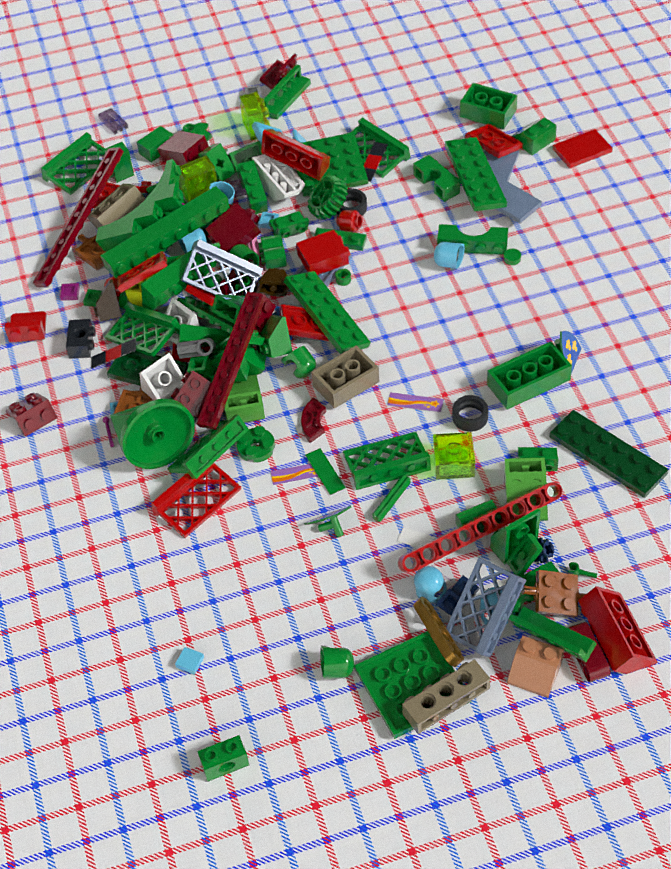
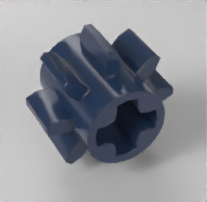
[534,537,554,563]

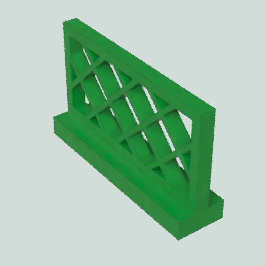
[350,117,411,178]
[41,132,105,195]
[104,302,180,357]
[167,415,249,479]
[343,432,431,490]

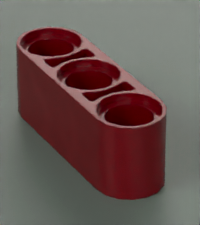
[567,622,611,682]

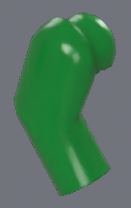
[512,590,534,616]

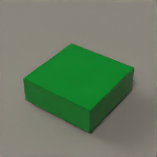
[83,289,102,307]

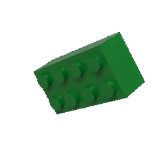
[487,341,572,410]

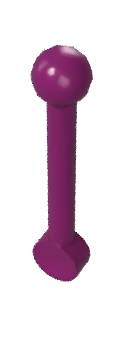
[102,416,114,447]

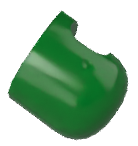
[229,244,259,266]
[281,346,316,379]
[320,646,354,679]

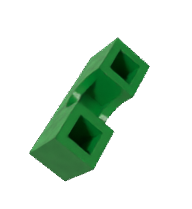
[413,155,461,202]
[238,160,268,214]
[187,356,250,382]

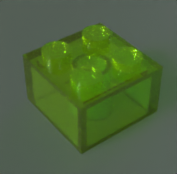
[239,92,270,141]
[179,156,217,202]
[433,432,475,480]

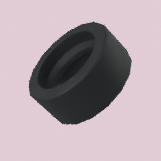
[337,189,367,216]
[452,395,489,432]

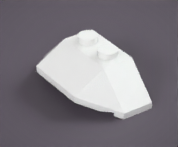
[252,155,305,202]

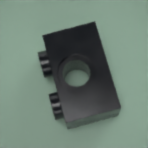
[66,319,96,359]

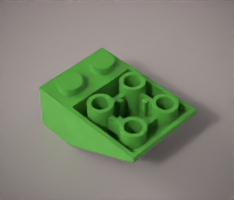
[225,375,265,422]
[504,458,548,521]

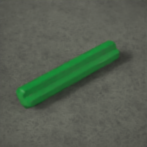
[372,475,411,522]

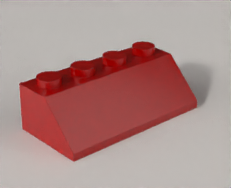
[261,129,330,180]
[578,586,658,674]

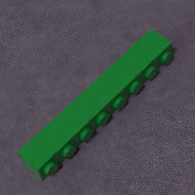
[100,186,230,279]

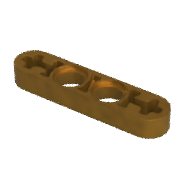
[413,597,464,667]

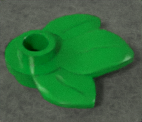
[182,122,212,141]

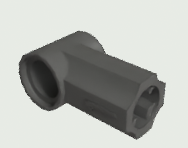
[177,338,216,359]

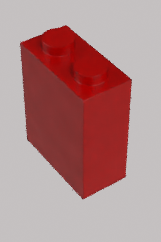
[296,230,350,275]

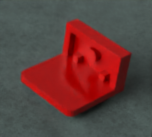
[5,311,47,343]

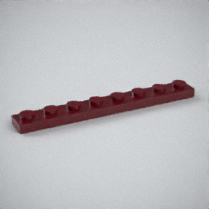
[196,292,266,430]

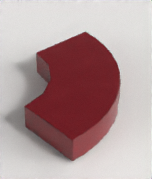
[301,397,326,443]

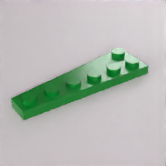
[177,296,265,345]

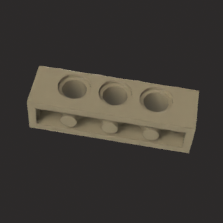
[402,659,490,734]

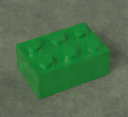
[460,83,518,130]

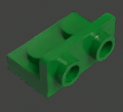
[269,211,309,238]
[518,447,559,472]

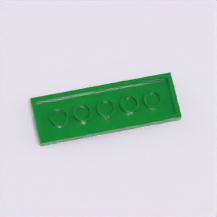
[445,137,507,212]
[284,271,371,354]

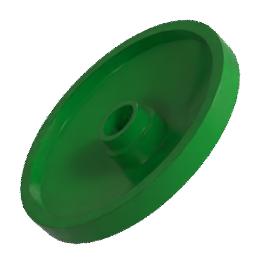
[120,399,195,469]

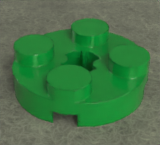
[237,426,275,463]

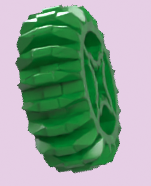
[307,175,348,220]

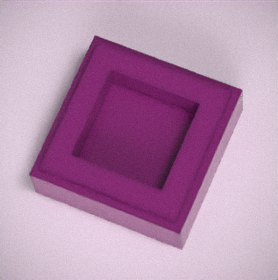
[60,283,80,301]

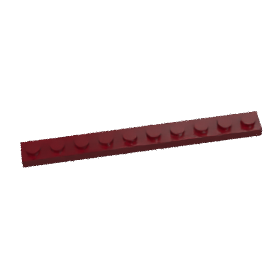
[33,147,124,288]

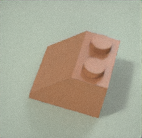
[507,635,564,698]

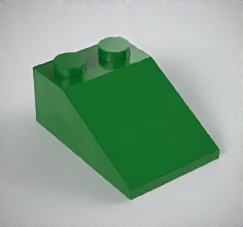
[490,508,541,565]

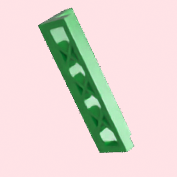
[262,64,311,120]
[508,606,597,662]

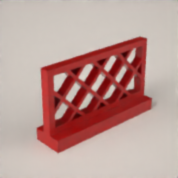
[151,463,241,538]

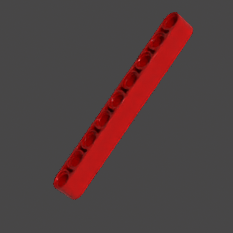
[398,482,562,573]

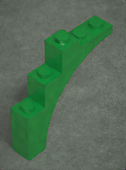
[96,159,183,251]

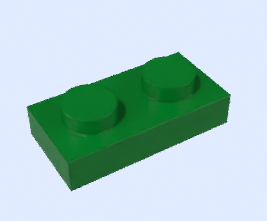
[506,534,543,576]

